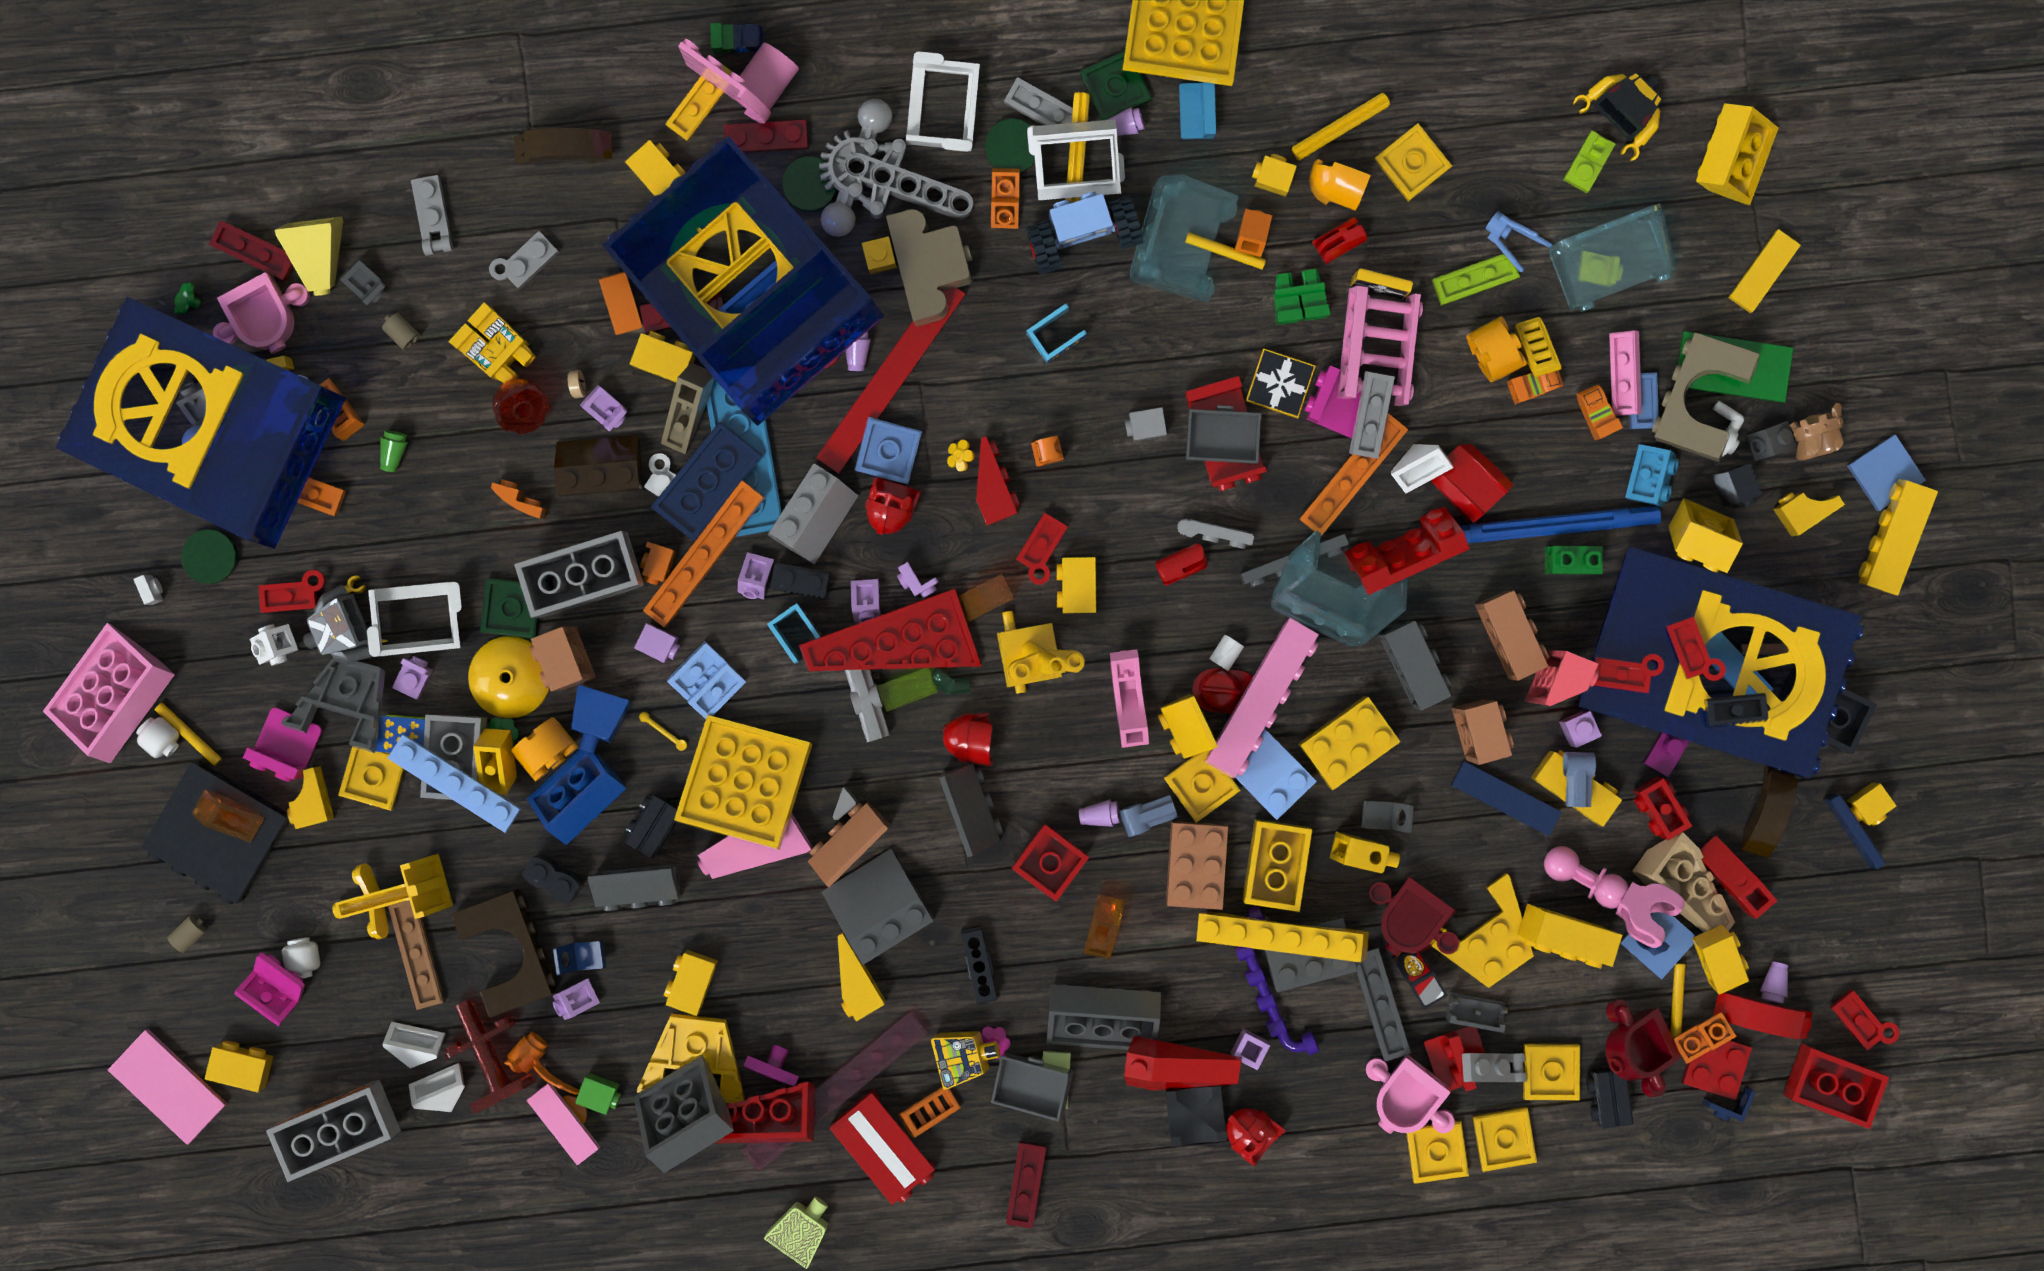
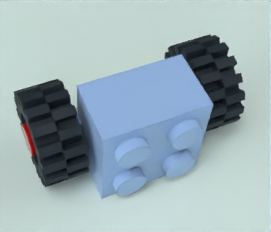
[1026,192,1144,275]

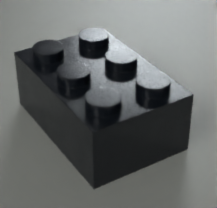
[1778,668,1877,754]

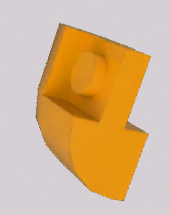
[1309,159,1370,211]

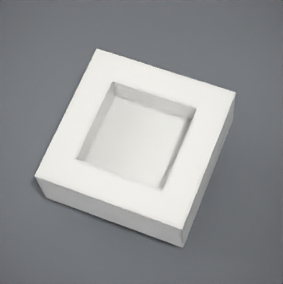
[134,575,163,605]

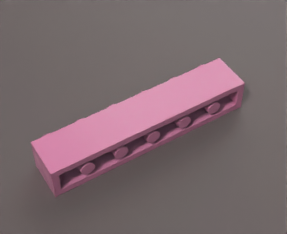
[1204,618,1319,778]

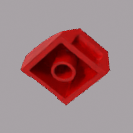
[1431,444,1514,524]

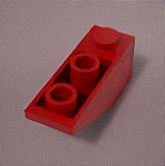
[976,436,1020,526]
[1699,835,1777,919]

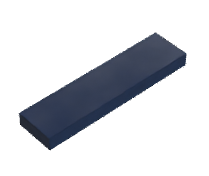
[1451,761,1562,836]

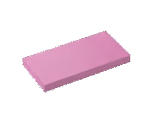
[108,1029,228,1145]

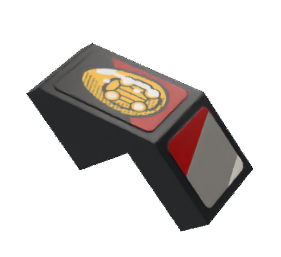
[1392,952,1448,1010]

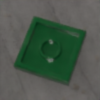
[1079,51,1152,121]
[480,578,539,638]

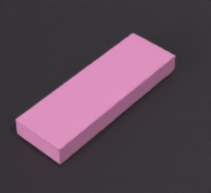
[1609,331,1642,416]
[526,1083,600,1165]

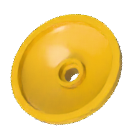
[468,636,550,718]

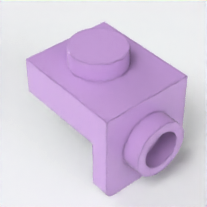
[580,385,627,431]
[897,562,939,598]

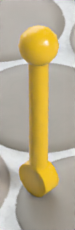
[639,712,687,751]

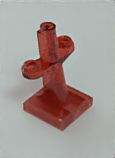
[444,999,535,1114]

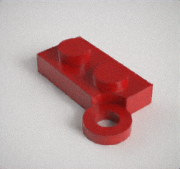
[1016,512,1068,585]
[258,570,325,613]
[1666,617,1726,681]
[1594,654,1664,694]
[1829,989,1900,1051]

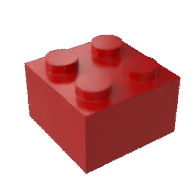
[1012,822,1089,902]

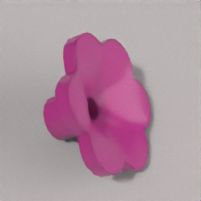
[981,1026,1011,1059]

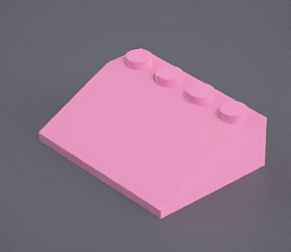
[43,623,175,763]

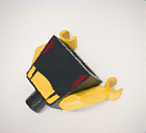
[1573,72,1662,161]

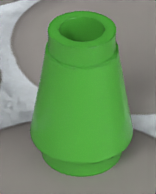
[380,430,408,472]

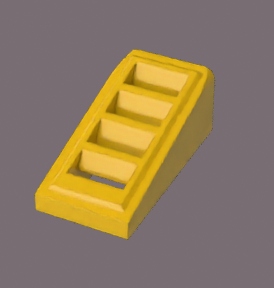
[1515,317,1561,377]

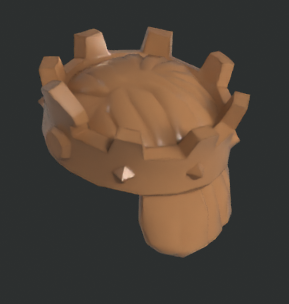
[1789,403,1844,461]

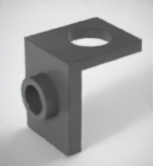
[1361,800,1414,833]

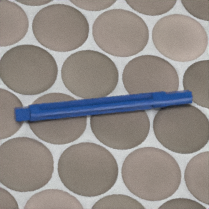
[1460,506,1661,543]

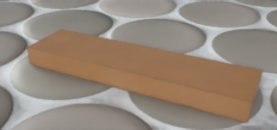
[388,900,445,1010]

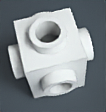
[250,624,298,666]

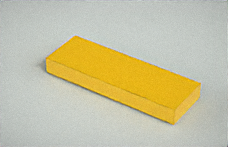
[665,64,732,142]
[1728,229,1801,313]

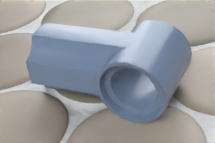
[1563,752,1596,807]
[1119,795,1178,837]

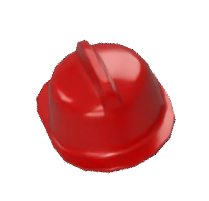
[1193,668,1253,714]

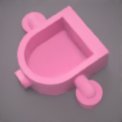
[213,272,310,354]
[1366,1055,1455,1134]

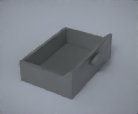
[1186,405,1261,464]
[991,1052,1074,1122]

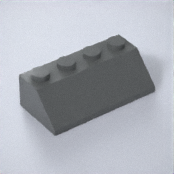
[1046,984,1161,1050]

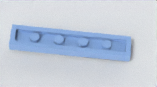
[388,734,522,833]

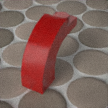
[1713,992,1813,1040]

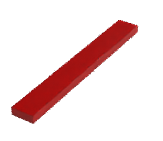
[816,288,966,474]

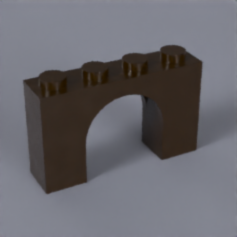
[451,889,558,1018]

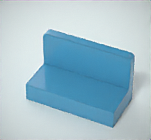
[1179,82,1216,139]

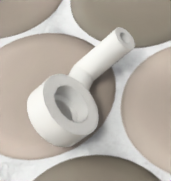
[1712,400,1744,457]

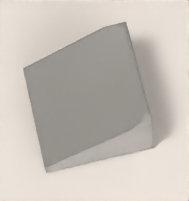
[833,786,858,820]

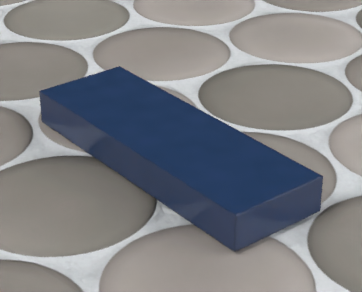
[1823,793,1885,869]

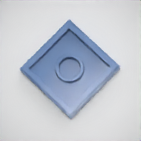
[854,417,922,484]
[1847,435,1926,511]
[1620,912,1695,979]

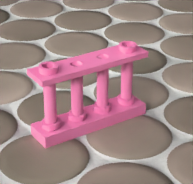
[1337,286,1423,406]

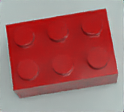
[1783,1043,1889,1129]

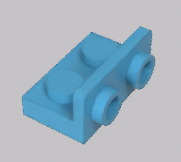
[1625,444,1679,508]

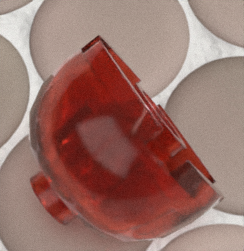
[492,378,550,435]

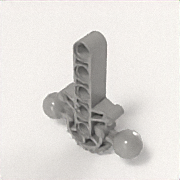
[819,98,973,237]

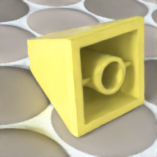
[275,216,343,296]

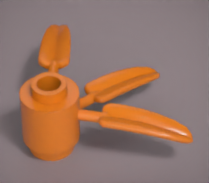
[504,1031,580,1094]

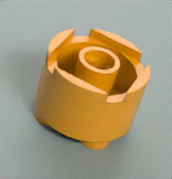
[1466,316,1527,382]
[511,717,579,782]

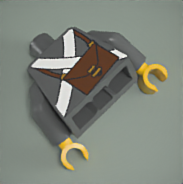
[303,576,388,662]

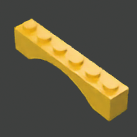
[1196,911,1369,962]

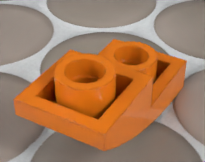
[991,168,1020,229]
[599,271,642,335]
[491,480,547,520]
[1673,1012,1737,1064]

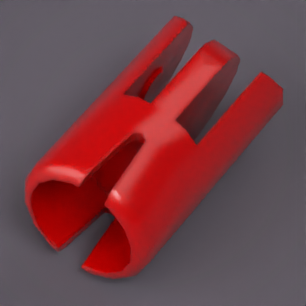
[1312,217,1367,264]
[1155,543,1208,586]

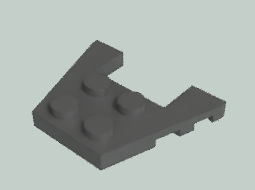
[281,658,386,753]

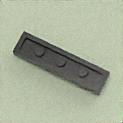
[1240,534,1349,587]
[1355,947,1411,1061]

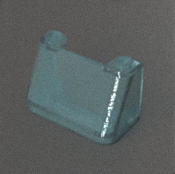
[1130,175,1239,302]
[1548,203,1677,312]

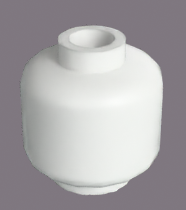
[136,717,179,758]
[282,937,320,978]

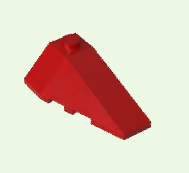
[1124,1036,1242,1091]

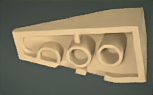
[1632,832,1735,932]

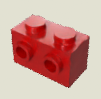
[1633,777,1692,840]

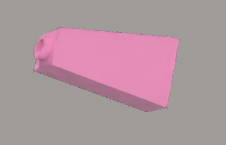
[698,812,814,879]

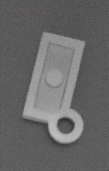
[489,231,559,290]

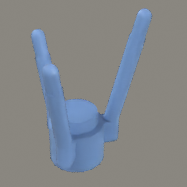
[1486,211,1552,272]

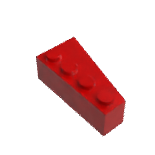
[715,1082,815,1143]

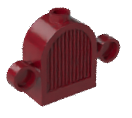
[1369,877,1460,957]
[1606,999,1682,1097]

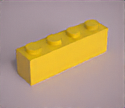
[1859,479,1938,596]

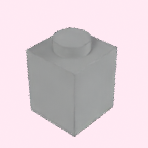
[1125,407,1167,442]

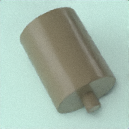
[382,313,420,351]
[167,915,207,953]

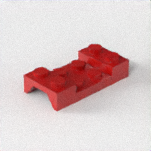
[1344,507,1469,595]

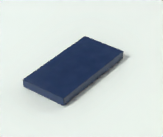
[651,422,764,542]

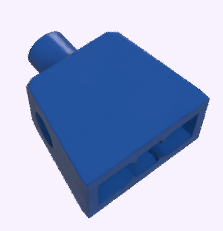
[572,685,631,754]

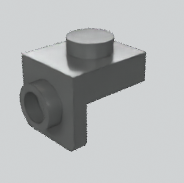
[339,258,386,305]
[1747,421,1797,461]

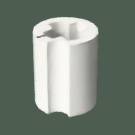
[1209,635,1244,671]

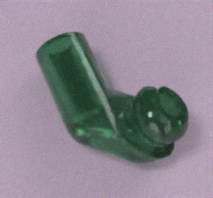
[932,667,970,694]

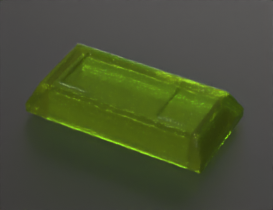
[877,668,938,712]

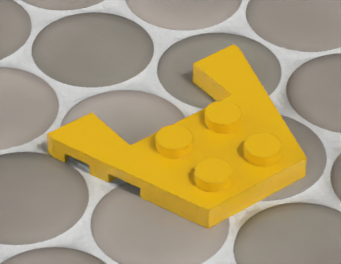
[1432,873,1534,988]
[637,1014,745,1103]

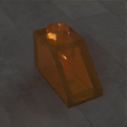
[958,574,1014,623]
[192,789,264,843]
[1083,894,1124,959]

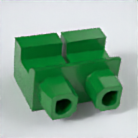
[1273,269,1330,325]
[1545,546,1603,575]

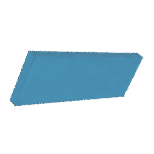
[707,366,782,537]

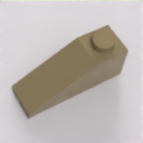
[661,363,716,454]

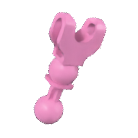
[1544,846,1685,948]

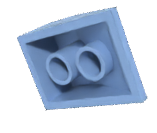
[1235,728,1317,820]

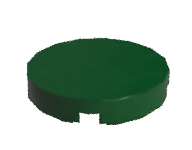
[985,118,1035,173]
[782,156,836,212]
[181,529,238,584]

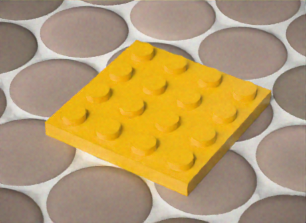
[1123,0,1244,86]
[674,715,812,850]

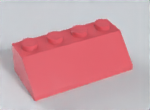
[1525,650,1599,706]

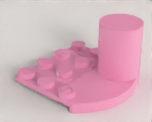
[678,38,799,124]

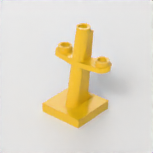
[997,623,1085,687]
[332,853,453,939]

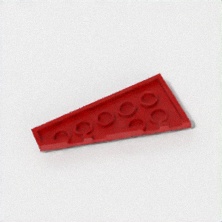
[799,589,982,671]

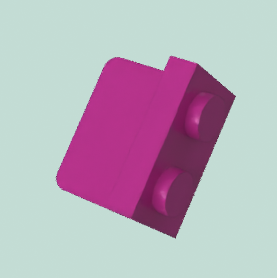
[1304,366,1361,439]
[243,708,322,782]
[235,953,305,1027]

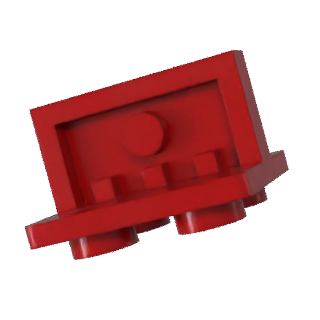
[1423,1026,1485,1092]

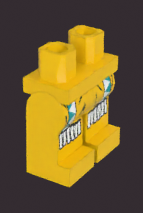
[448,302,536,386]

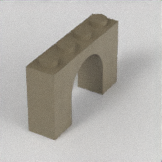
[1652,333,1760,462]

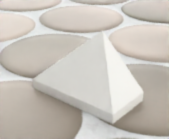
[1391,444,1453,493]
[383,1022,445,1068]
[409,1063,465,1112]

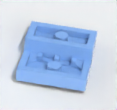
[666,641,746,719]

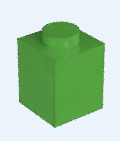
[575,1073,621,1115]

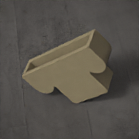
[886,210,973,327]

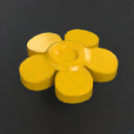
[947,440,974,472]

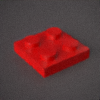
[1681,1040,1752,1100]

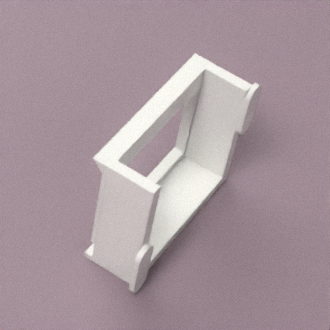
[906,52,980,152]
[1027,119,1125,200]
[367,582,461,657]

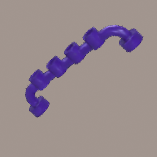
[1234,905,1320,1056]

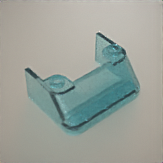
[1271,531,1408,646]

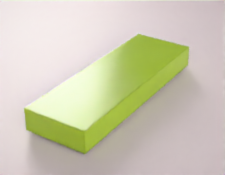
[1432,251,1520,306]

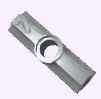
[845,670,890,742]

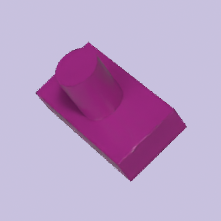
[1642,716,1696,777]
[743,1045,799,1087]

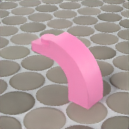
[1110,649,1149,748]

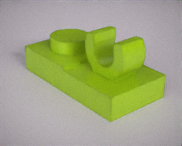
[1563,131,1615,193]

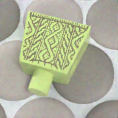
[764,1196,828,1269]

